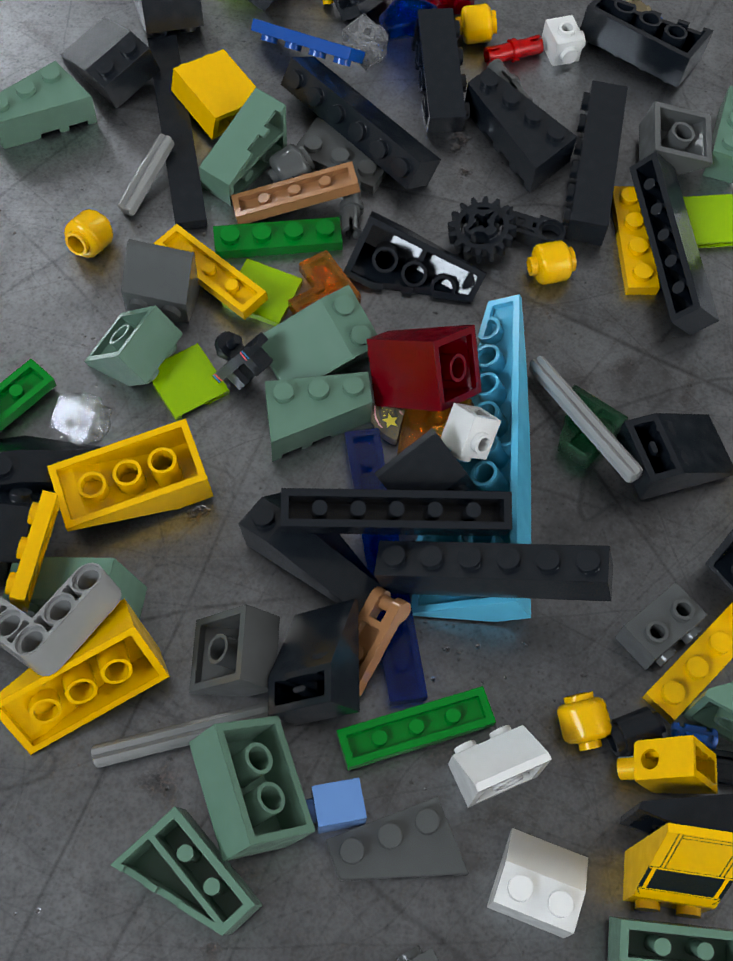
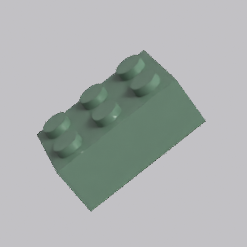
[189,716,315,862]

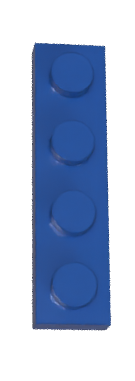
[251,18,365,67]

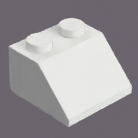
[448,725,552,808]
[487,828,588,938]

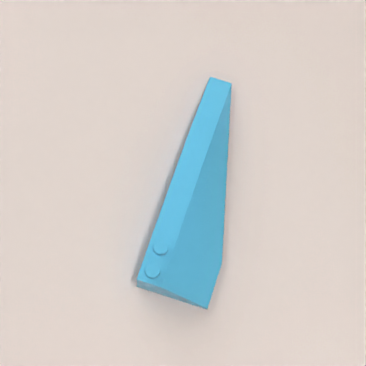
[411,294,531,622]

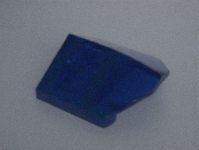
[379,0,438,42]

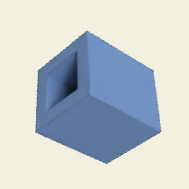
[305,777,367,834]

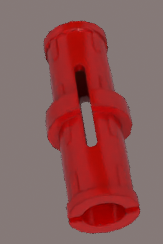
[483,34,544,66]

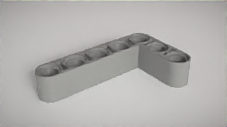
[0,562,122,676]

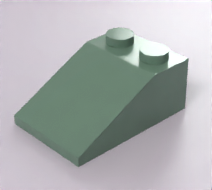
[261,285,377,380]

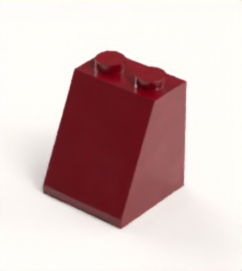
[367,325,482,412]

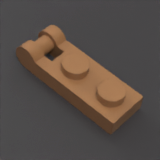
[358,586,411,697]

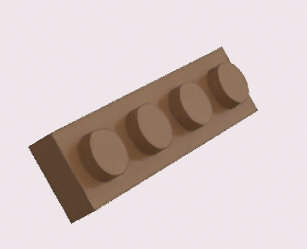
[231,161,361,224]

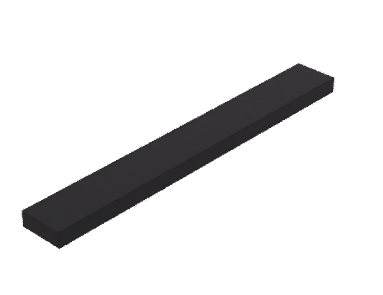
[147,35,208,229]

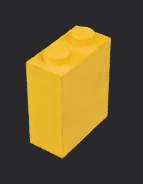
[171,49,257,140]

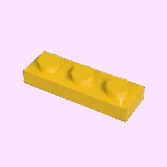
[5,490,59,612]

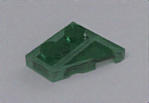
[558,385,628,469]

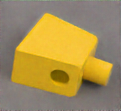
[617,735,718,794]

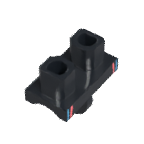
[212,331,274,390]

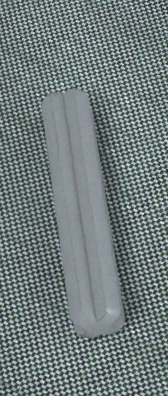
[118,133,175,216]

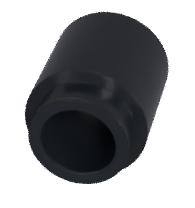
[606,706,666,756]

